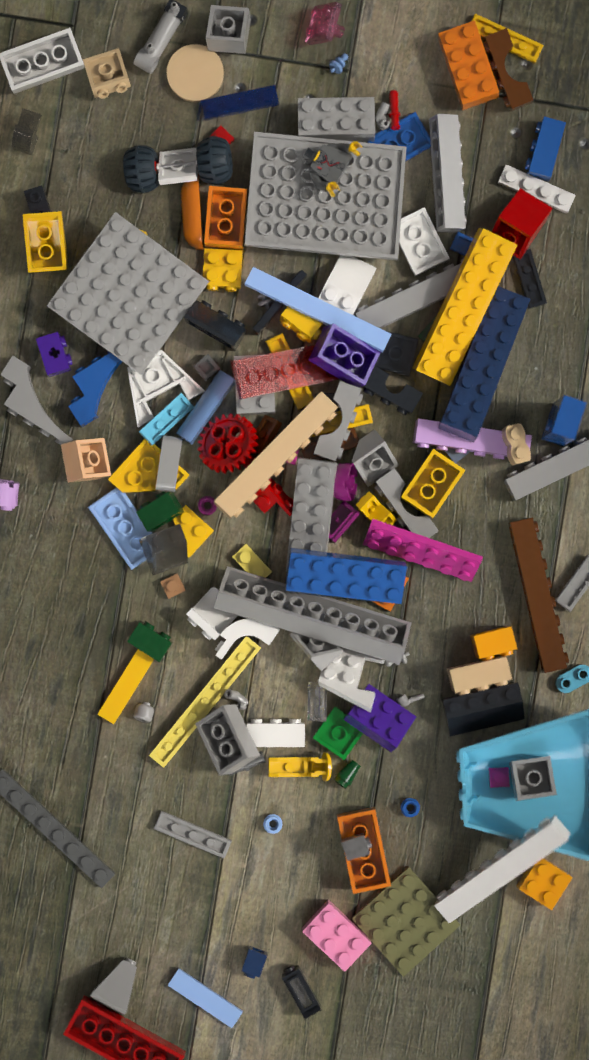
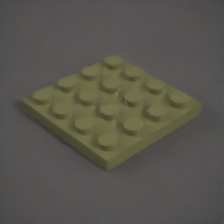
[352,866,461,977]

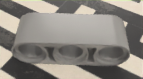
[156,435,182,492]

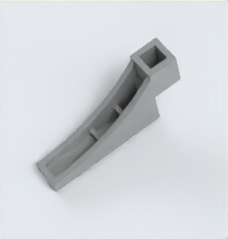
[0,356,75,445]

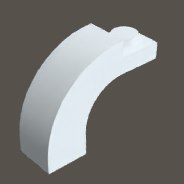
[215,618,280,660]

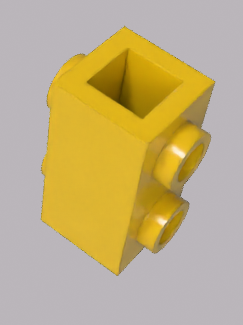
[280,307,323,343]

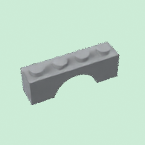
[313,381,363,462]
[374,468,438,538]

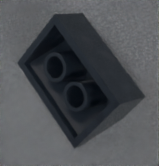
[184,300,247,351]

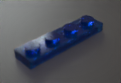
[201,85,279,121]

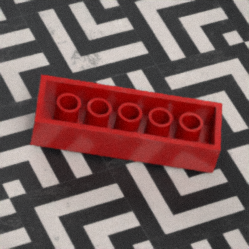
[63,995,186,1060]

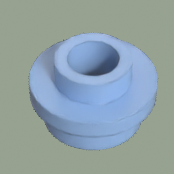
[263,814,283,834]

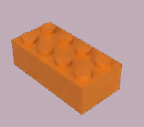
[438,20,499,110]
[337,807,391,894]

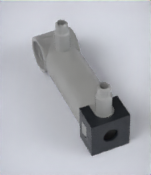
[134,0,188,74]

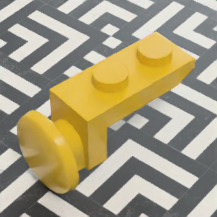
[268,752,332,781]

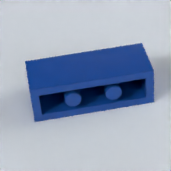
[525,116,566,181]

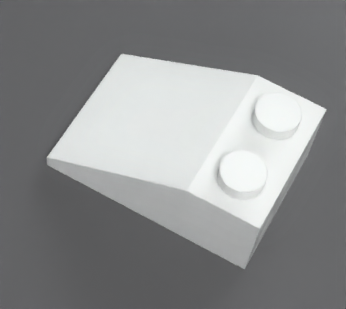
[318,255,377,316]

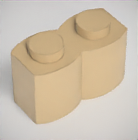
[502,423,531,465]

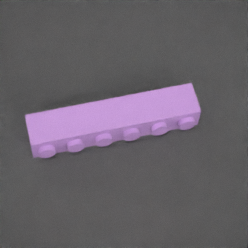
[413,419,532,459]

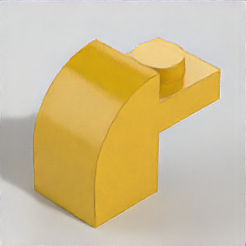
[356,491,397,525]

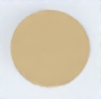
[167,44,224,102]

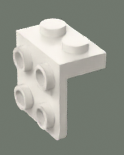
[187,587,238,640]

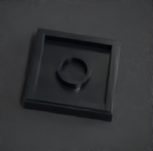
[374,330,419,377]

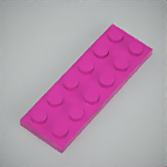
[363,519,483,582]

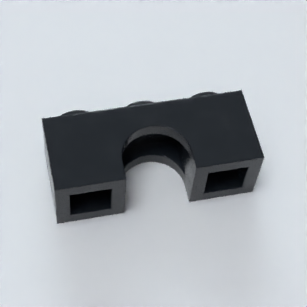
[362,366,423,416]

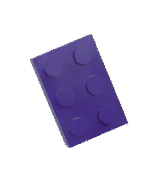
[309,323,380,388]
[343,684,416,752]

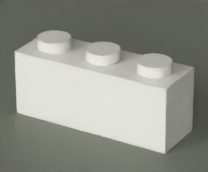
[247,719,305,747]

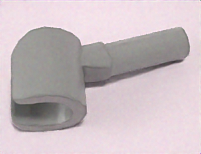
[396,694,425,707]

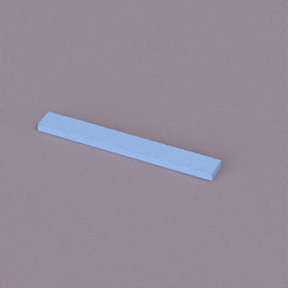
[244,267,391,352]

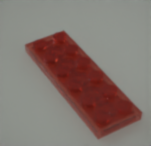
[231,345,340,400]

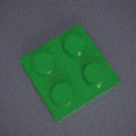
[313,706,363,760]

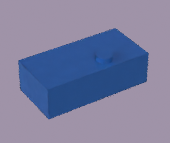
[541,395,587,446]

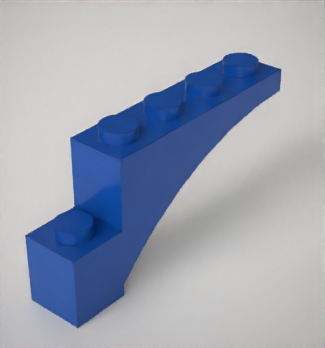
[68,351,123,427]

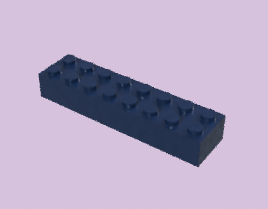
[438,286,530,443]

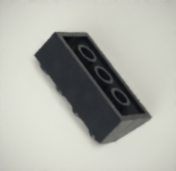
[441,682,525,736]

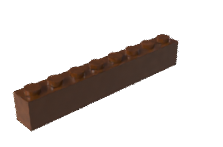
[508,518,569,673]

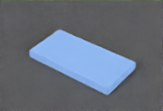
[88,488,163,570]

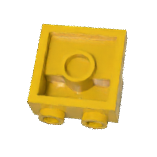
[203,248,243,292]

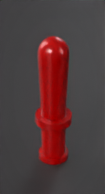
[389,90,401,130]

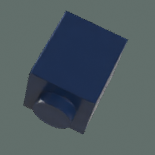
[241,946,268,979]

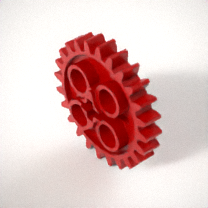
[197,413,258,474]

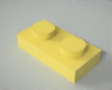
[232,544,272,578]

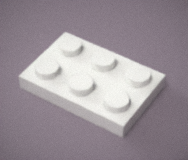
[399,207,450,276]

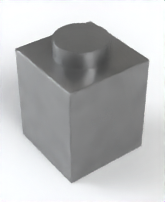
[341,833,372,861]

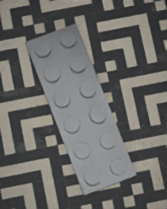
[286,457,337,571]

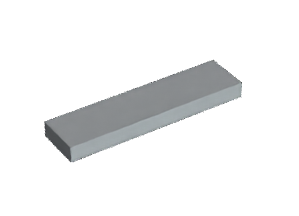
[154,810,232,859]

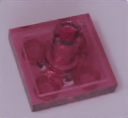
[305,2,345,45]

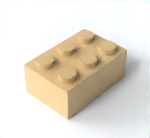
[447,656,512,695]

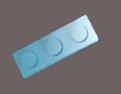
[139,393,194,446]

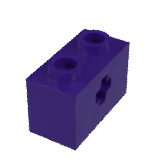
[36,332,73,377]

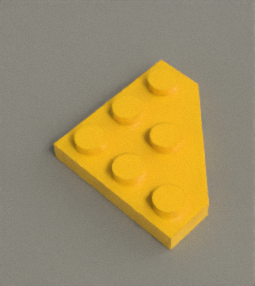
[108,439,190,493]

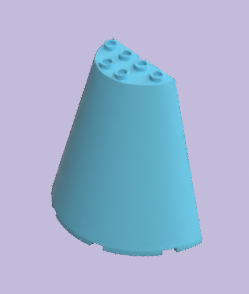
[456,709,589,861]

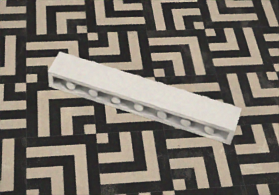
[434,815,570,923]

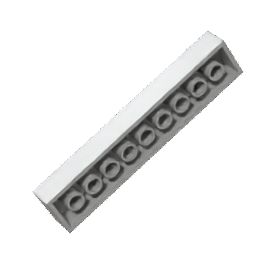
[214,566,411,665]

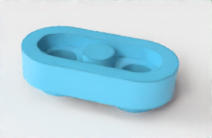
[555,664,589,693]

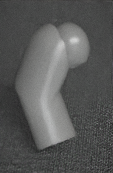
[375,102,390,130]
[224,689,248,710]

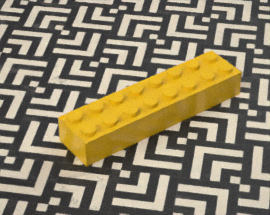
[412,228,517,386]

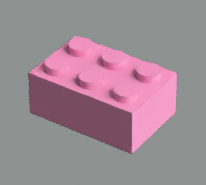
[302,899,371,972]

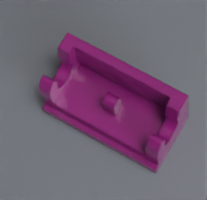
[329,501,360,543]

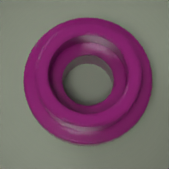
[198,496,217,515]

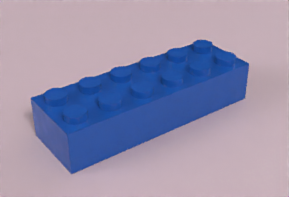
[285,548,407,604]

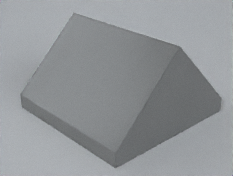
[290,632,343,671]

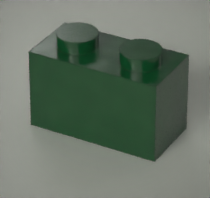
[136,491,184,532]
[127,621,173,662]

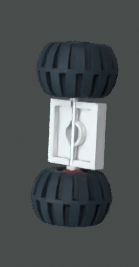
[123,136,233,193]

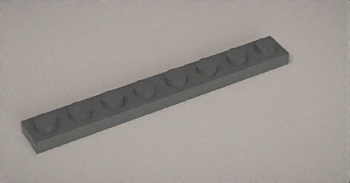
[0,769,115,888]

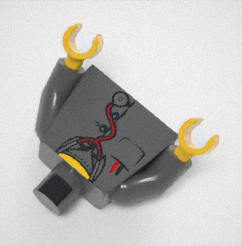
[303,141,363,197]

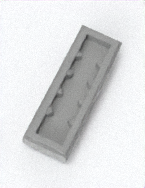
[555,554,589,612]

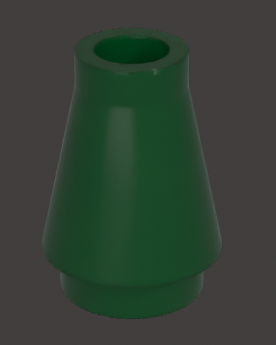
[334,760,361,789]

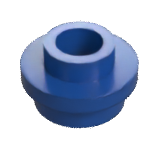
[401,798,420,817]

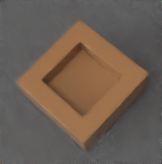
[160,573,186,599]

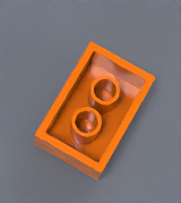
[204,186,248,250]

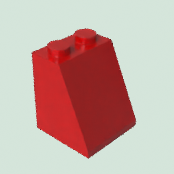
[492,188,553,259]

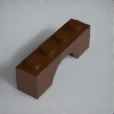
[483,28,534,111]

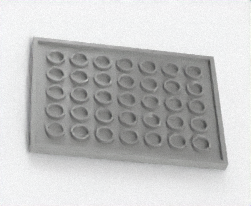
[245,132,406,260]

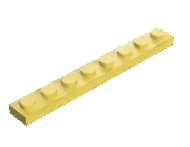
[149,636,261,768]

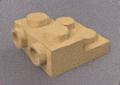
[83,48,131,99]

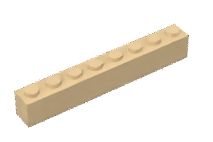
[214,391,338,519]

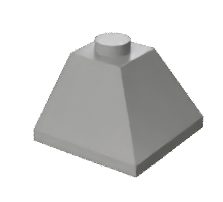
[352,429,399,487]

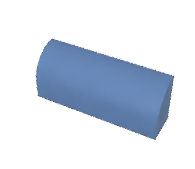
[176,370,235,445]

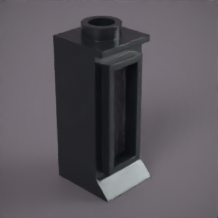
[282,965,321,1020]

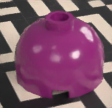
[334,463,358,501]

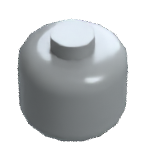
[133,702,154,723]

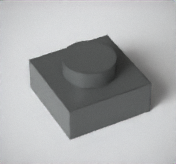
[194,354,220,381]

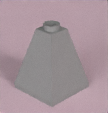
[90,958,137,1016]

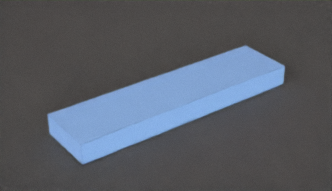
[168,968,243,1028]

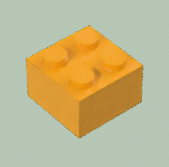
[470,626,517,661]
[516,858,573,910]

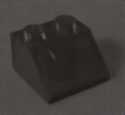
[139,524,188,575]

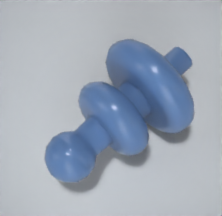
[329,53,348,74]

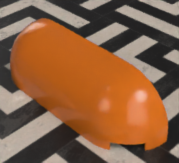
[181,174,204,250]

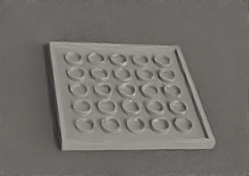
[47,212,209,375]

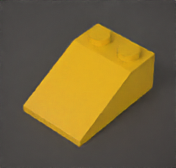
[23,211,68,273]

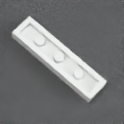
[498,165,576,214]

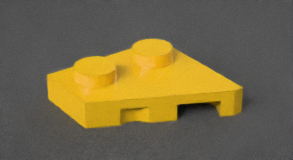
[173,505,214,558]

